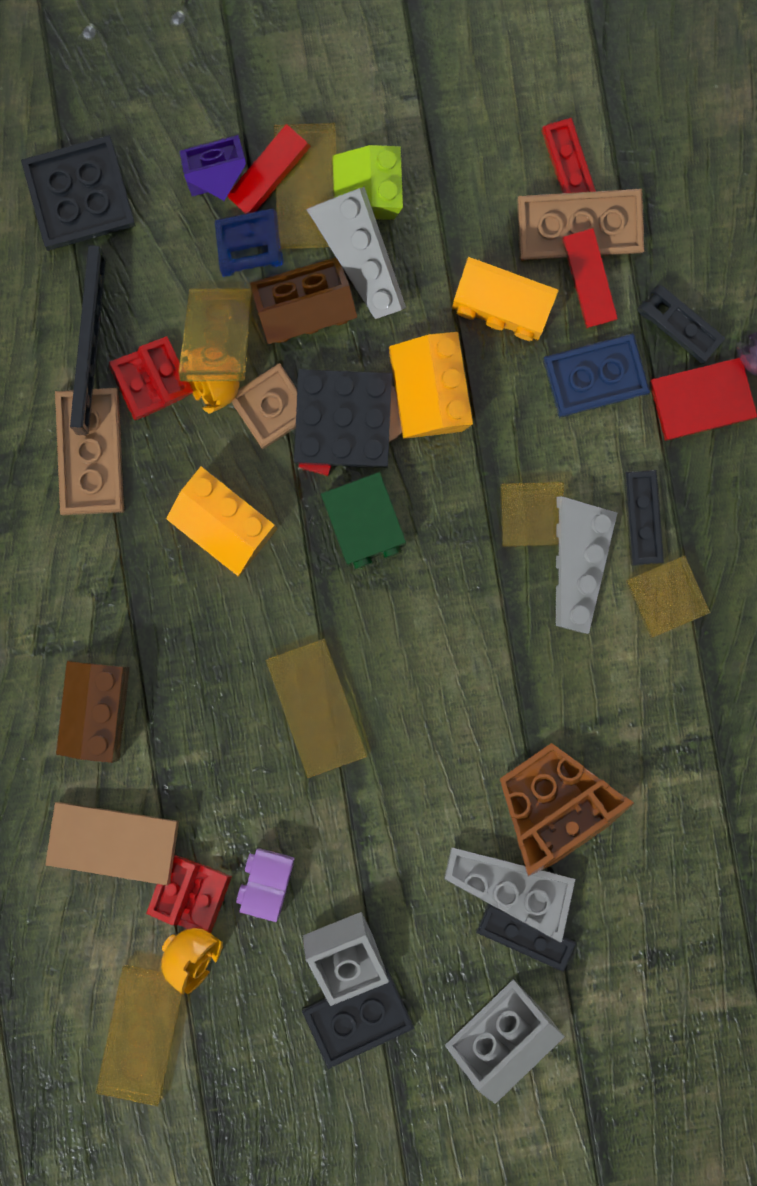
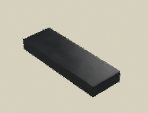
[624,470,664,566]
[476,903,576,972]

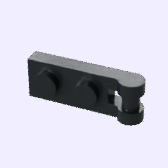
[637,285,725,364]

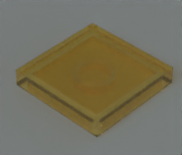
[500,482,564,547]
[626,556,710,638]

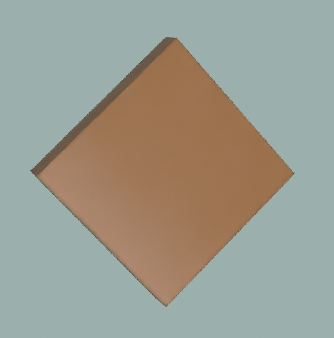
[231,363,297,450]

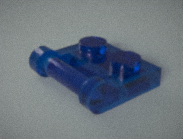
[215,208,284,277]

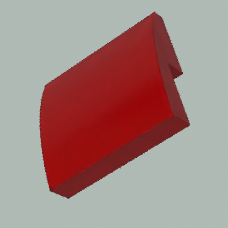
[108,336,193,421]
[146,855,232,933]

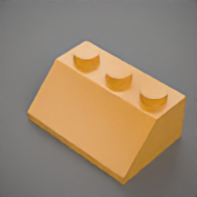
[452,257,558,341]
[389,332,473,439]
[166,466,277,577]

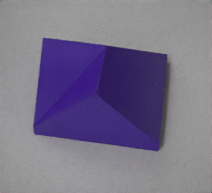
[180,135,246,201]

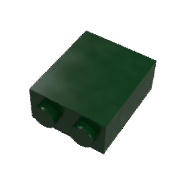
[321,472,406,569]

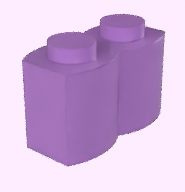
[236,848,295,922]

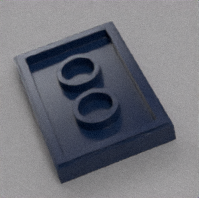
[543,333,650,418]

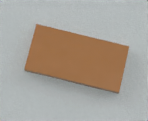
[517,189,644,260]
[55,388,124,516]
[45,802,179,885]

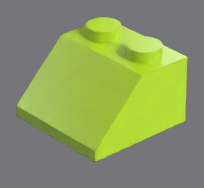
[332,145,403,220]

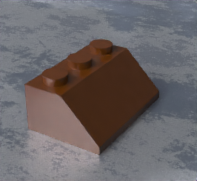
[250,257,358,344]
[56,661,130,763]

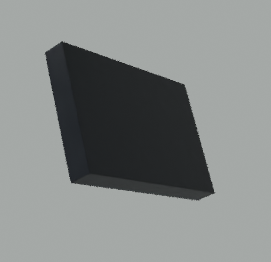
[301,968,415,1069]

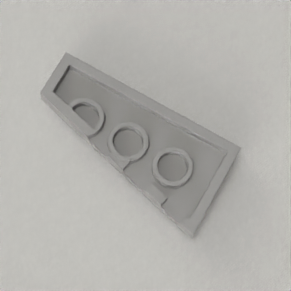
[307,187,406,319]
[556,496,617,634]
[444,848,575,942]

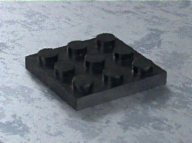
[21,135,136,251]
[294,369,392,468]

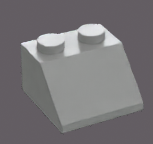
[303,912,389,1006]

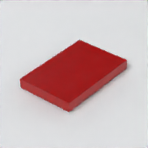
[650,357,757,441]

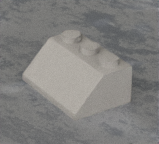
[445,979,565,1104]

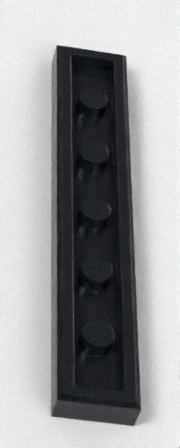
[70,245,106,436]

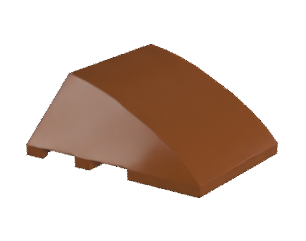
[500,743,634,877]

